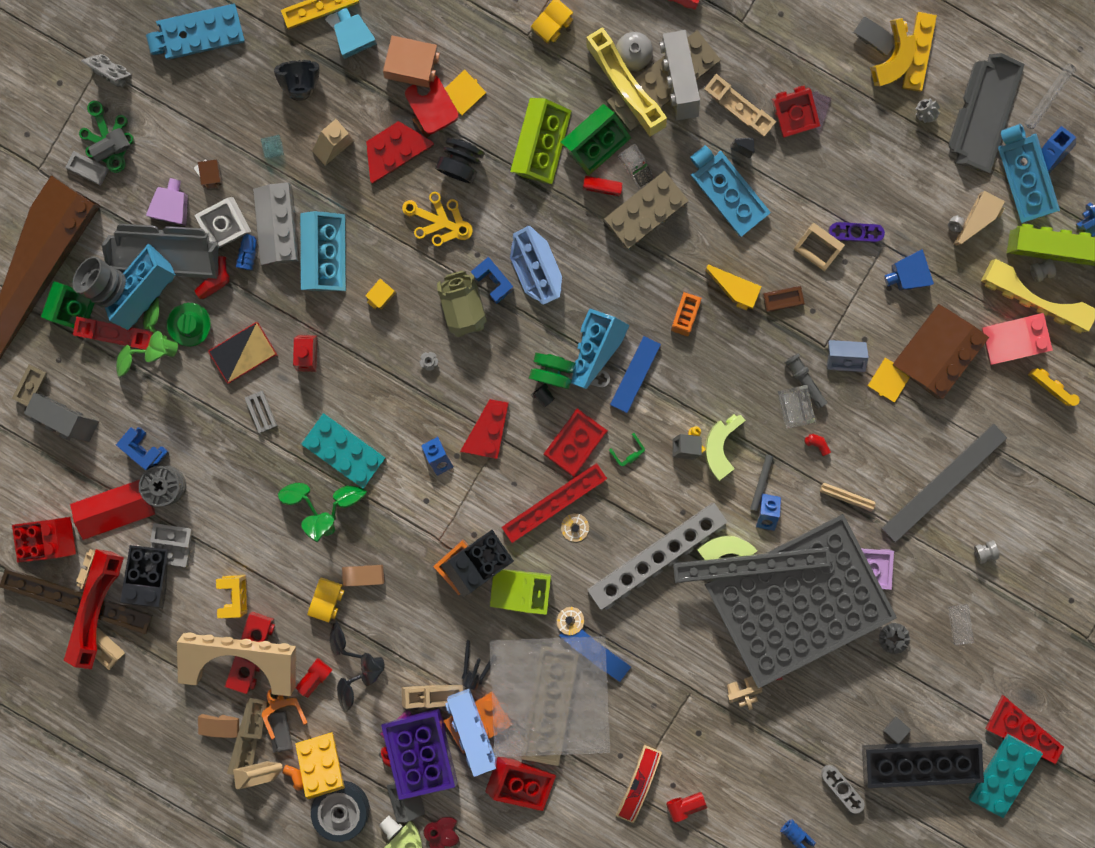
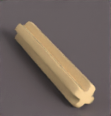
[820,483,876,511]

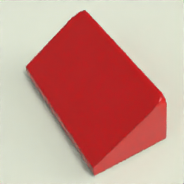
[583,176,622,197]

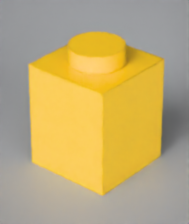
[365,279,396,310]

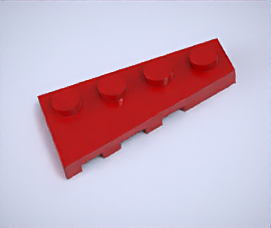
[985,695,1064,764]

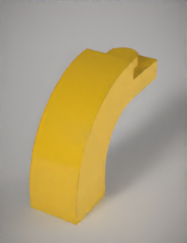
[870,18,916,86]

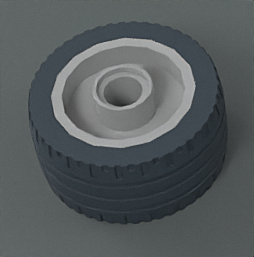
[311,780,370,842]

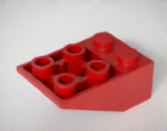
[12,517,76,563]

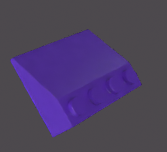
[381,708,458,800]

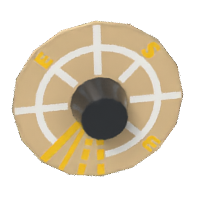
[561,513,589,542]
[557,607,584,635]

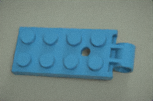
[146,3,245,60]
[998,124,1060,223]
[690,145,771,237]

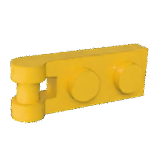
[1028,368,1080,406]

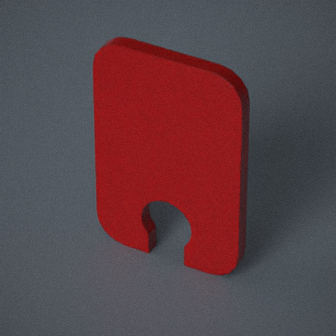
[405,75,459,134]

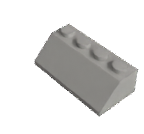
[253,182,299,265]

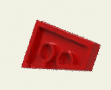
[460,399,509,459]

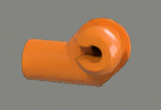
[282,765,304,791]

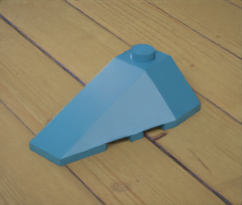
[571,309,629,389]

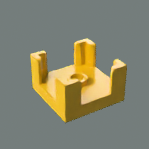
[216,575,247,618]

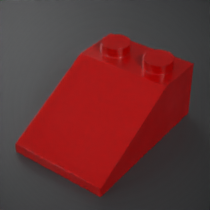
[485,756,556,811]

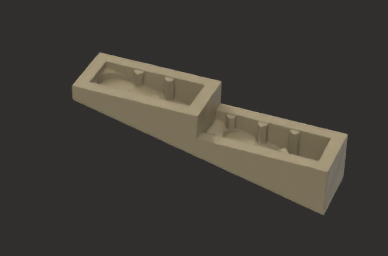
[227,698,267,775]

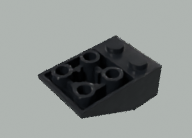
[441,530,514,597]
[120,545,168,609]

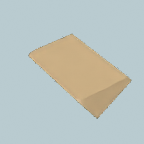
[95,628,125,670]

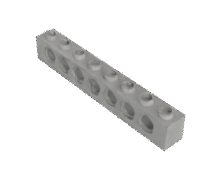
[587,502,727,610]

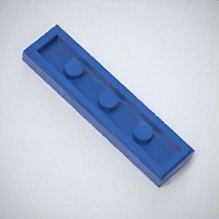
[610,336,661,413]

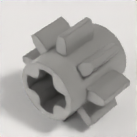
[915,98,940,123]

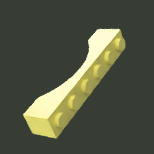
[586,27,667,137]
[981,259,1095,334]

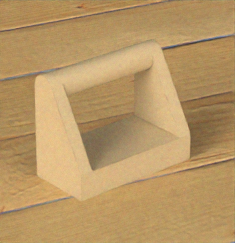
[794,223,845,271]
[233,761,283,789]

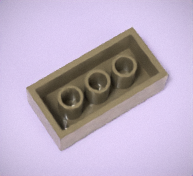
[603,171,689,251]

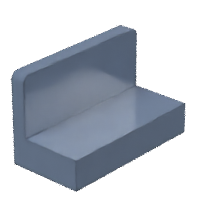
[827,340,869,372]

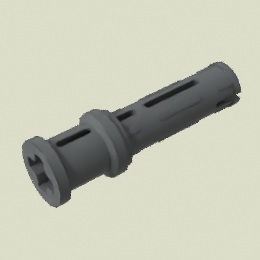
[784,353,828,409]

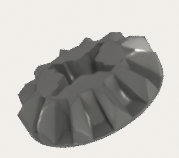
[879,623,910,654]

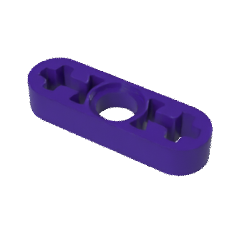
[828,222,885,243]

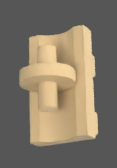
[727,676,762,710]

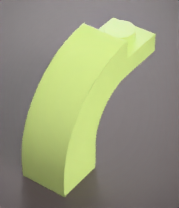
[705,414,746,481]
[696,535,757,560]

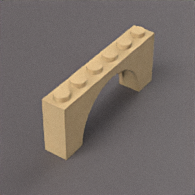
[177,633,296,696]

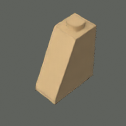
[313,119,354,166]

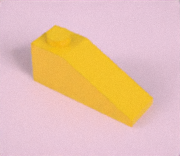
[705,265,762,311]

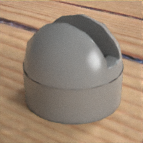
[948,215,965,232]

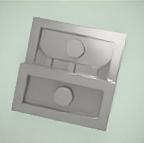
[150,523,192,568]

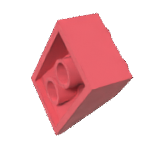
[982,313,1053,365]

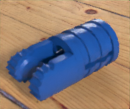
[236,234,257,271]
[780,819,816,848]

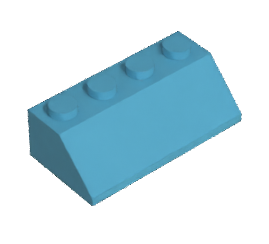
[300,211,346,291]

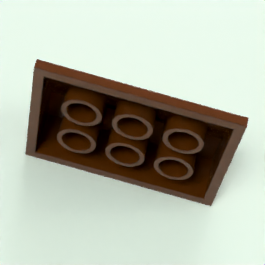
[893,304,989,399]

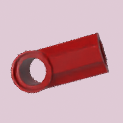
[295,658,333,698]
[666,792,707,822]

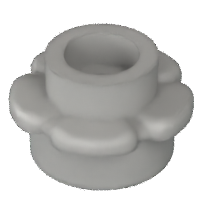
[419,352,438,371]

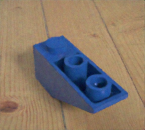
[1041,126,1077,174]

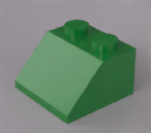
[41,281,95,328]

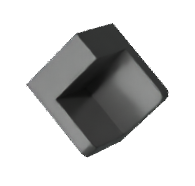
[672,434,702,460]

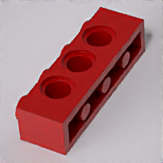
[225,612,275,694]

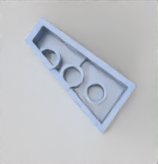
[445,689,496,777]

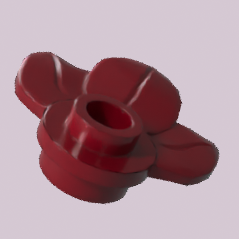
[423,817,460,848]

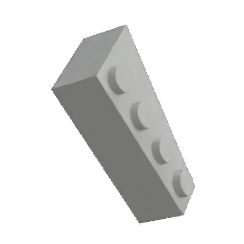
[659,30,700,121]

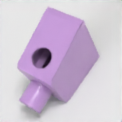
[146,178,188,226]

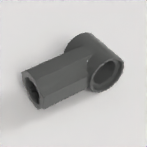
[88,128,131,162]

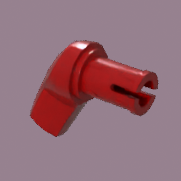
[194,256,230,299]

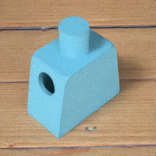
[334,8,377,59]

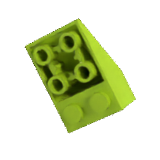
[490,569,551,615]

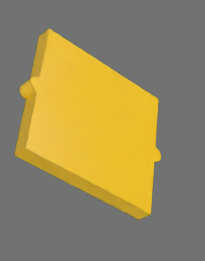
[445,70,486,116]
[868,358,909,402]

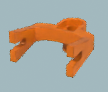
[262,689,307,740]

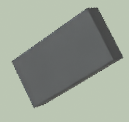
[268,711,293,753]

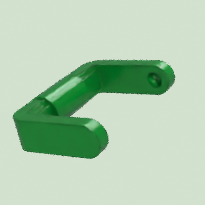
[609,433,645,466]

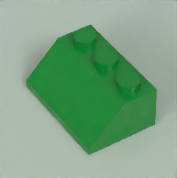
[561,104,631,176]

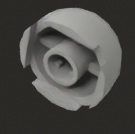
[616,32,653,72]

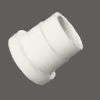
[379,816,403,840]

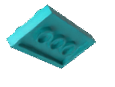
[301,413,386,489]
[968,733,1043,818]

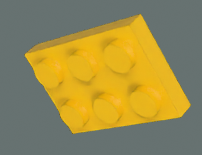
[295,733,345,799]

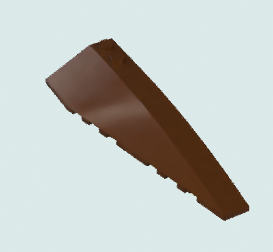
[0,175,100,359]

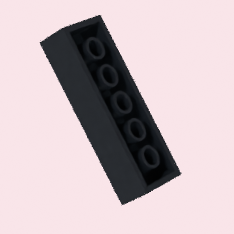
[862,740,984,788]

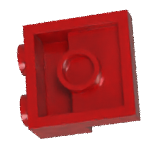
[771,85,821,137]

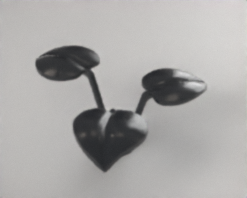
[330,621,385,712]

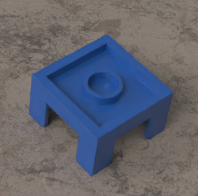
[471,257,514,304]
[116,427,169,470]

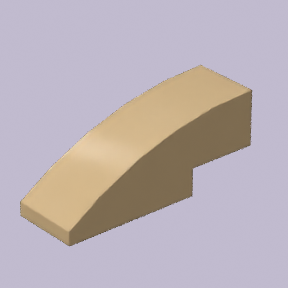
[401,685,463,709]

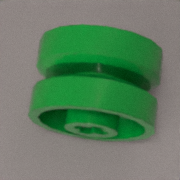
[529,352,576,389]

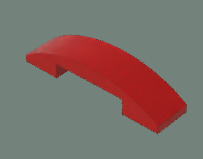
[73,316,154,350]

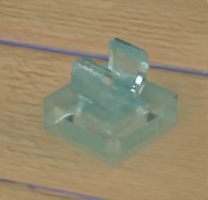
[261,135,284,159]

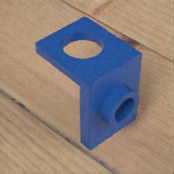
[421,437,454,476]
[756,494,781,531]

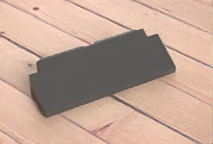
[949,53,1025,174]
[101,224,218,279]

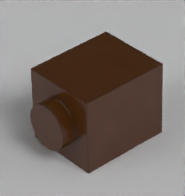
[198,159,222,190]

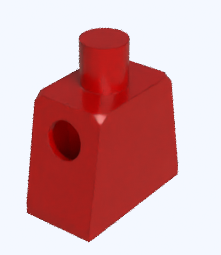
[293,335,317,372]

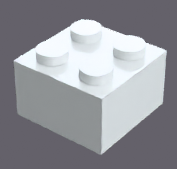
[194,197,251,249]

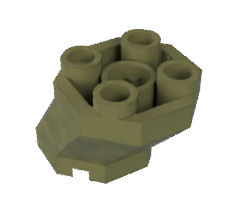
[437,271,487,337]

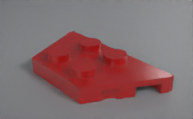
[366,121,434,184]

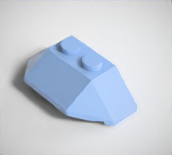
[510,226,562,305]

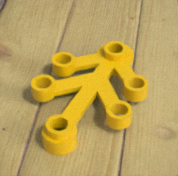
[402,192,473,247]

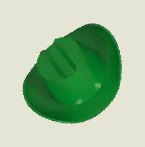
[166,303,211,347]

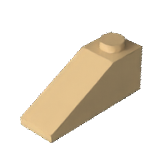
[954,191,1005,246]

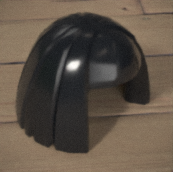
[274,60,320,101]

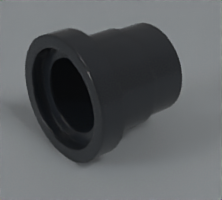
[531,383,555,407]

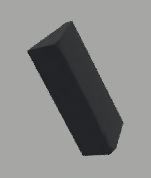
[730,138,755,158]

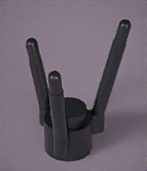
[462,640,497,690]

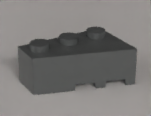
[24,393,99,442]

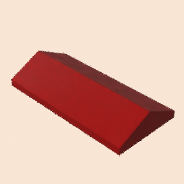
[70,480,156,540]

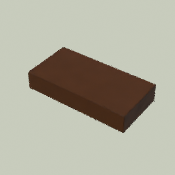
[763,286,805,312]

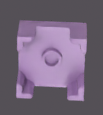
[861,548,894,590]

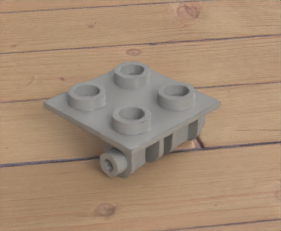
[81,54,132,87]

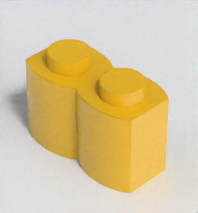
[531,0,573,44]
[307,577,345,623]

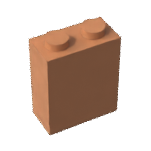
[383,35,440,88]

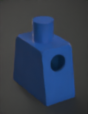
[884,249,934,290]

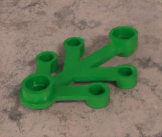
[79,101,134,173]

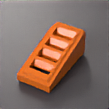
[671,292,702,336]

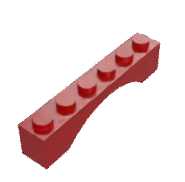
[64,549,124,669]

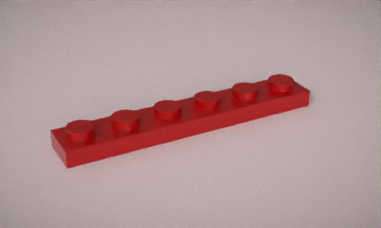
[501,463,607,543]

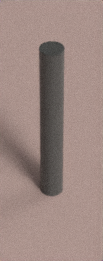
[750,454,774,511]

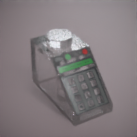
[618,144,655,189]

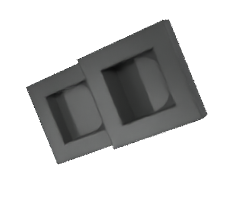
[853,17,895,56]

